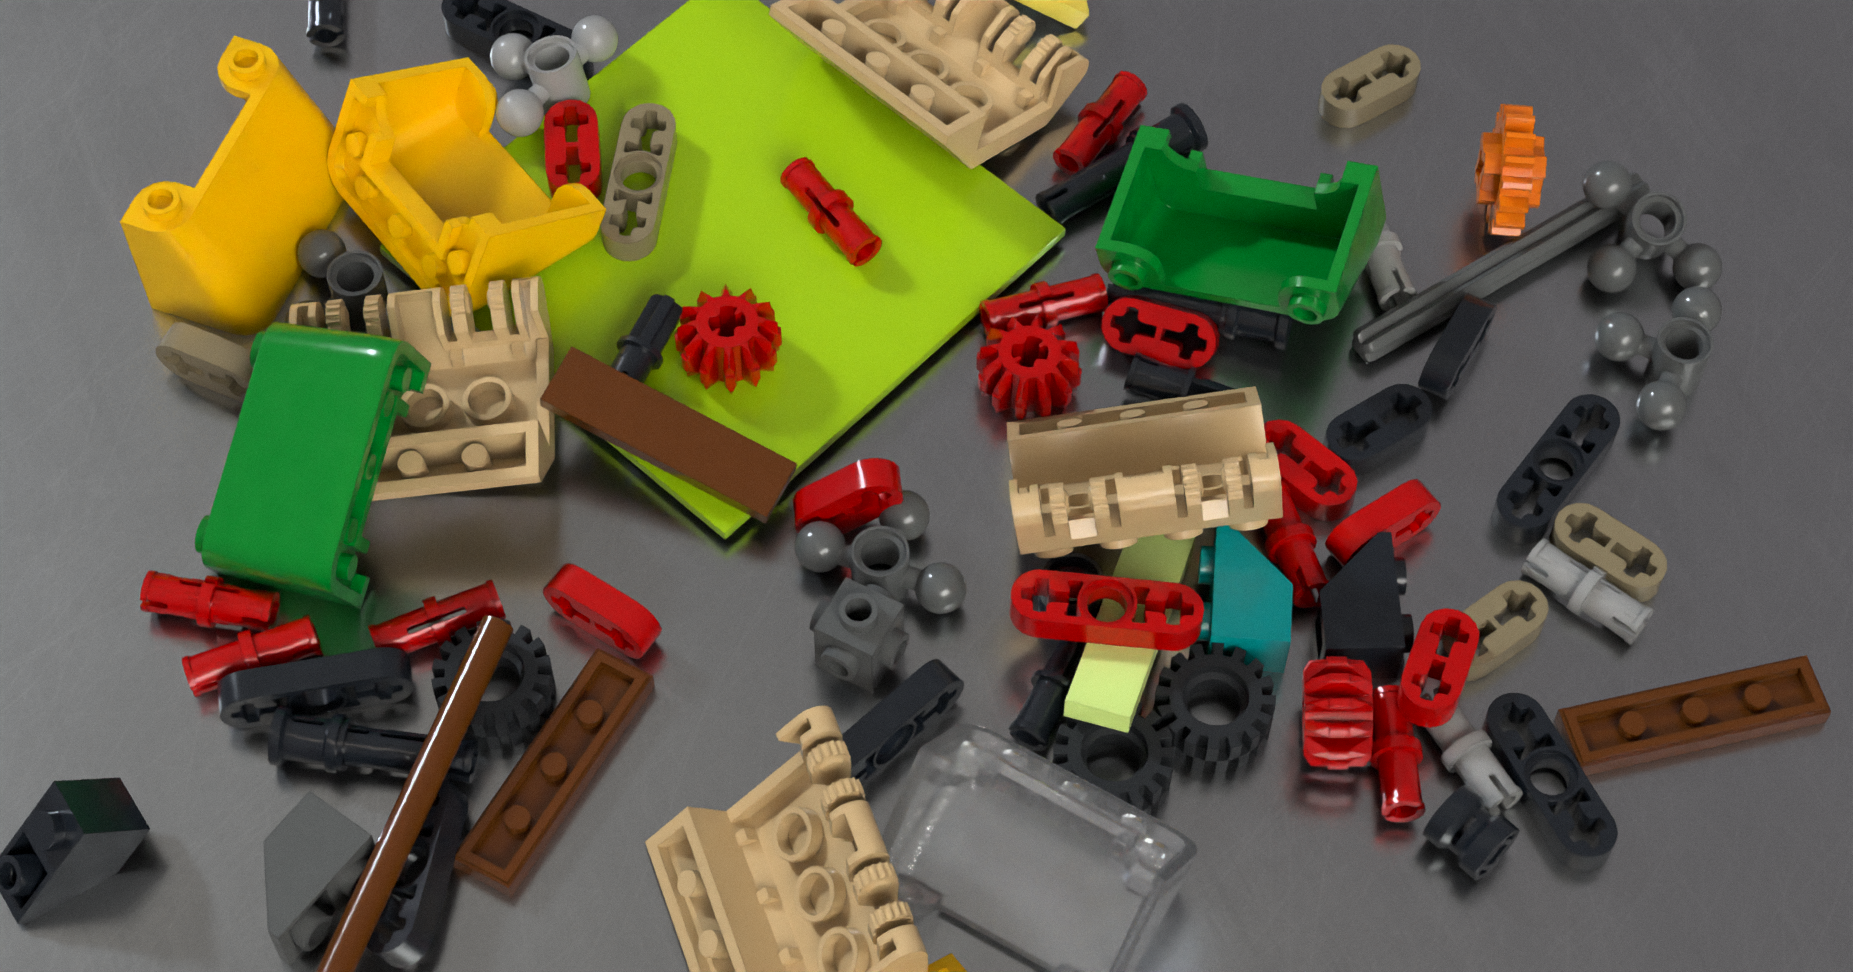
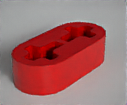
[544,99,603,198]
[1101,295,1220,369]
[1264,419,1358,522]
[792,458,903,534]
[1325,479,1441,568]
[543,563,662,659]
[1397,608,1479,728]

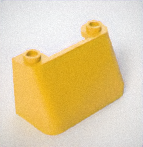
[120,36,343,336]
[327,57,606,317]

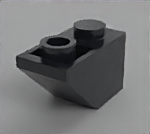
[1312,532,1414,679]
[0,777,150,924]

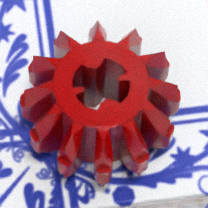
[675,284,782,395]
[976,315,1082,420]
[1302,656,1373,770]

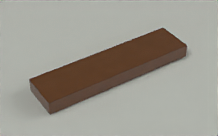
[540,346,797,524]
[454,648,655,898]
[1554,655,1831,776]

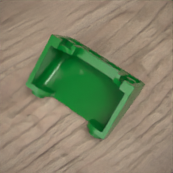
[1095,125,1386,325]
[195,322,432,609]

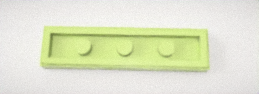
[1063,534,1196,733]

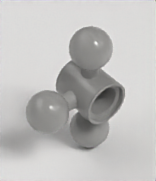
[490,15,618,137]

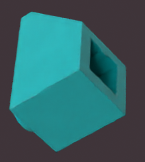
[1196,525,1293,673]

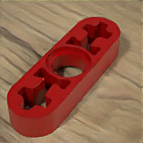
[1009,569,1204,651]

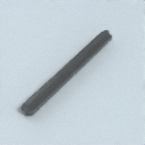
[1351,172,1650,362]

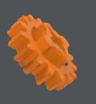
[1474,104,1547,237]

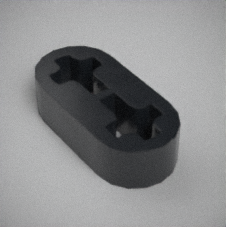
[1418,293,1497,400]
[1323,384,1432,476]

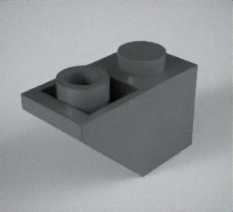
[263,791,375,965]

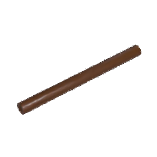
[316,615,513,972]

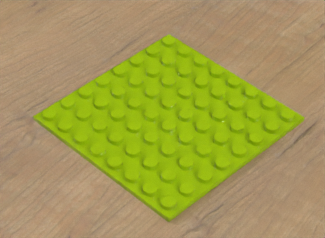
[380,0,1066,540]

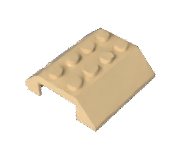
[769,0,1089,169]
[289,276,555,501]
[1006,386,1283,558]
[645,706,928,972]

